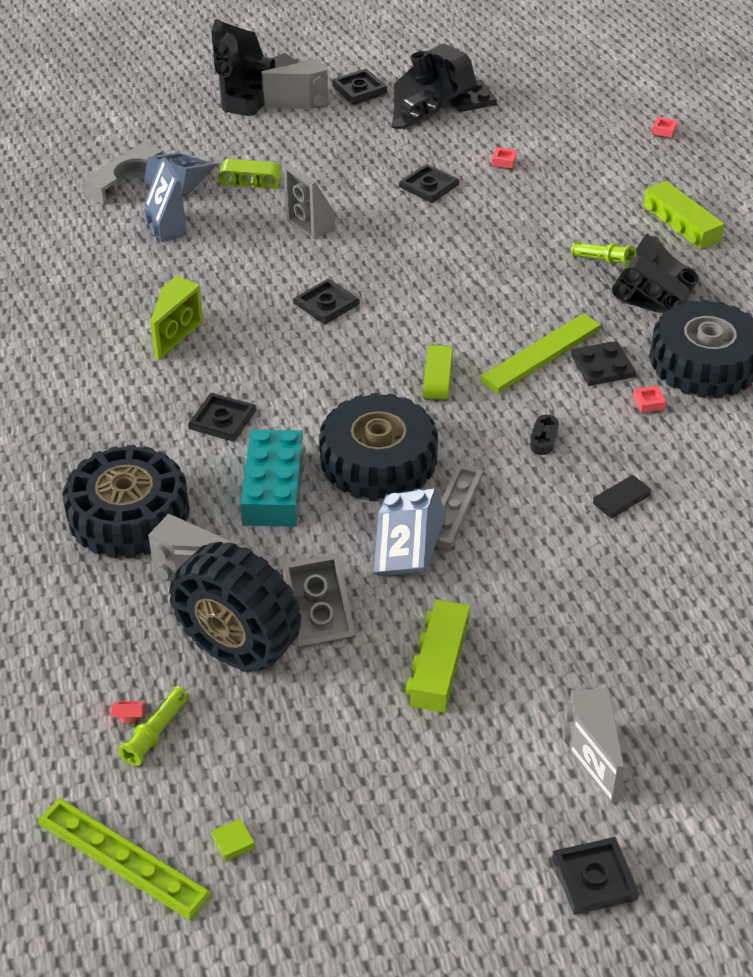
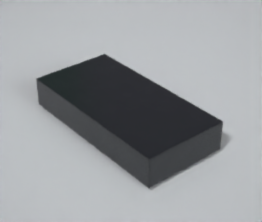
[593,475,652,519]

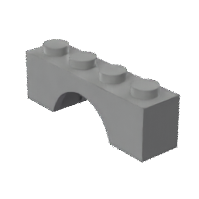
[83,142,163,205]

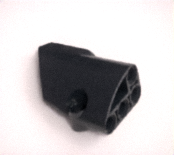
[211,19,275,116]
[391,43,477,129]
[612,233,699,313]

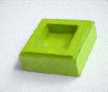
[211,818,255,862]

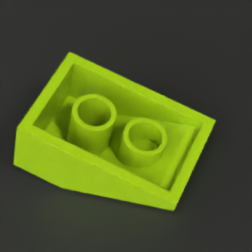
[150,275,203,360]

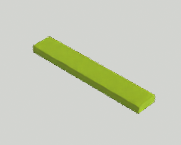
[480,313,601,394]
[38,797,211,921]

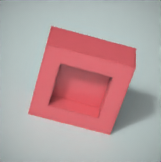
[651,117,678,138]
[492,147,517,168]
[633,386,666,413]
[111,701,147,723]

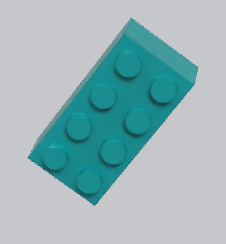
[240,429,304,527]

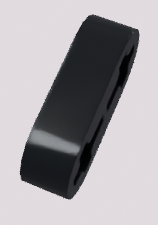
[530,414,559,455]

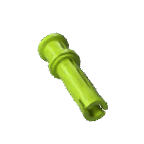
[571,242,637,266]
[118,686,190,766]

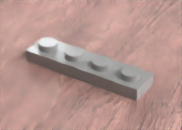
[435,464,483,551]

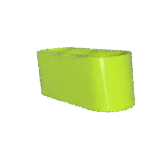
[217,159,282,189]
[423,344,453,400]

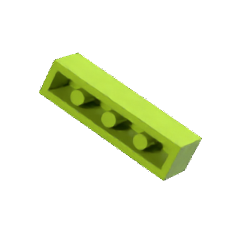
[643,181,724,249]
[405,599,470,713]

